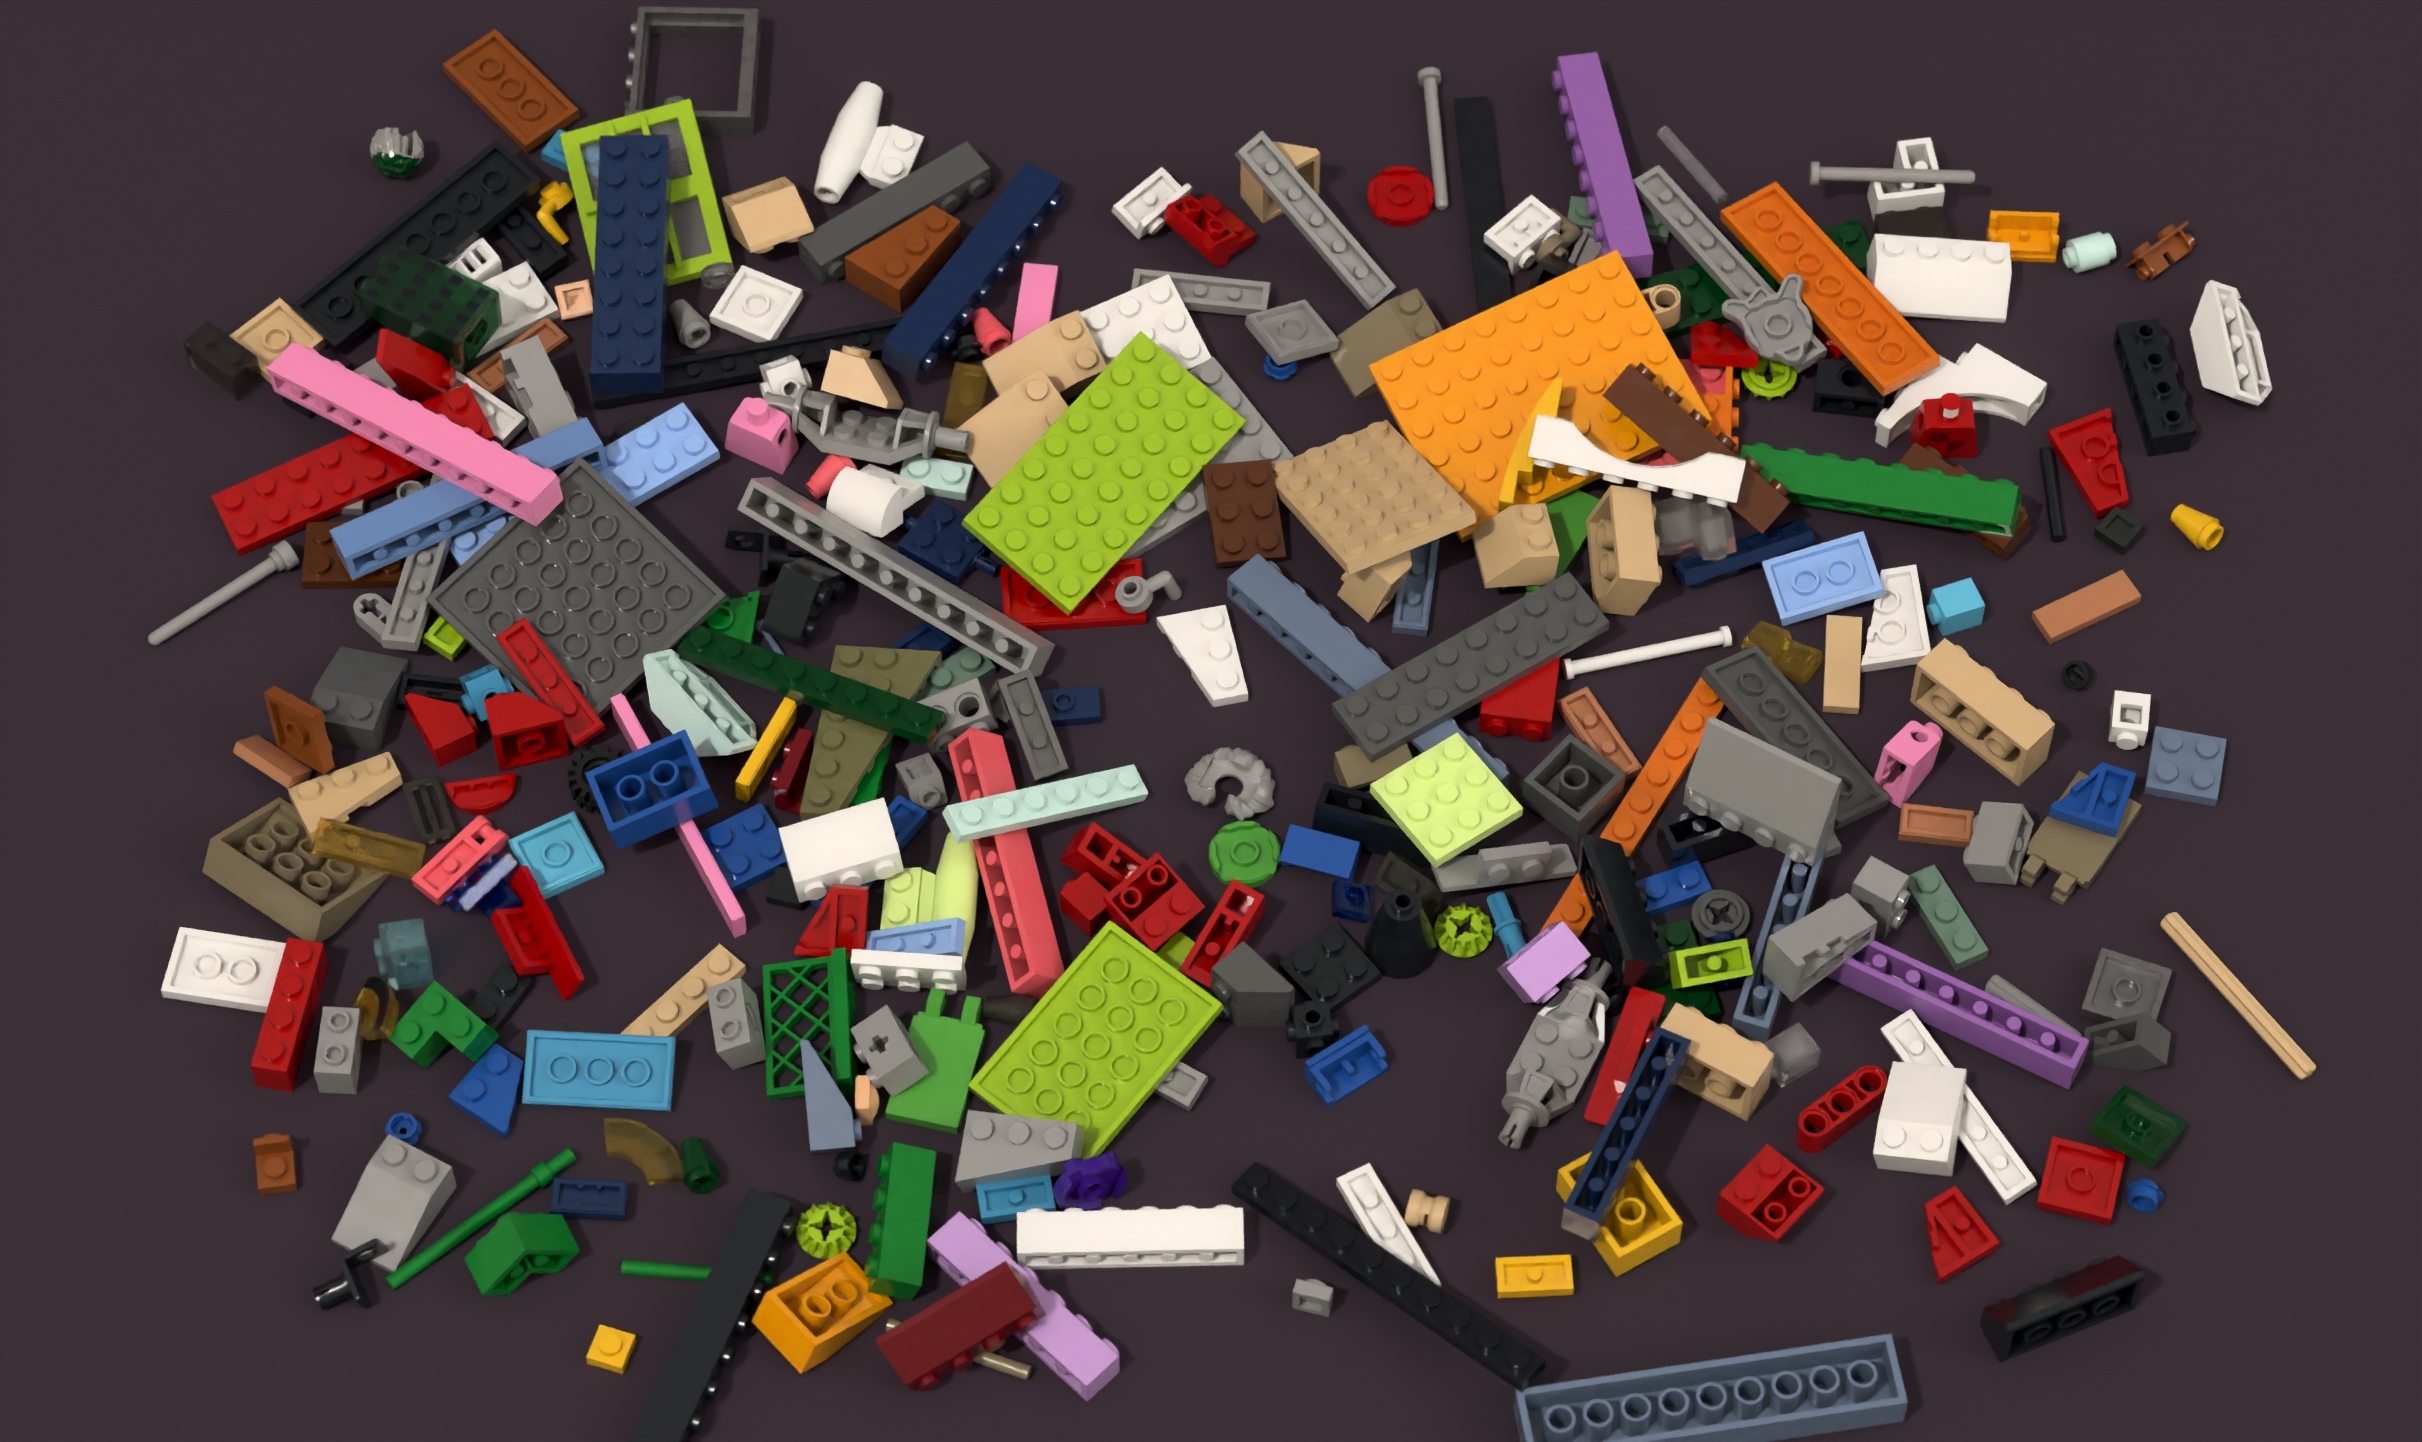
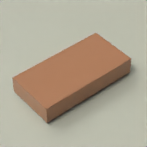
[233,734,312,788]
[1898,803,1974,848]

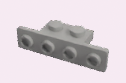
[1431,841,1577,892]

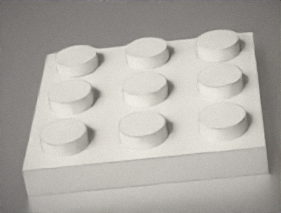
[1080,274,1212,371]

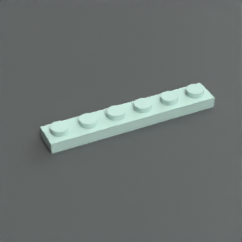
[942,764,1149,843]

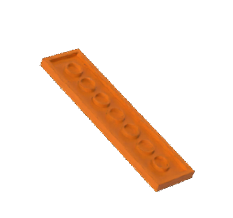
[1720,181,1941,397]

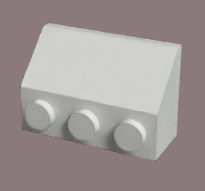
[778,797,904,903]

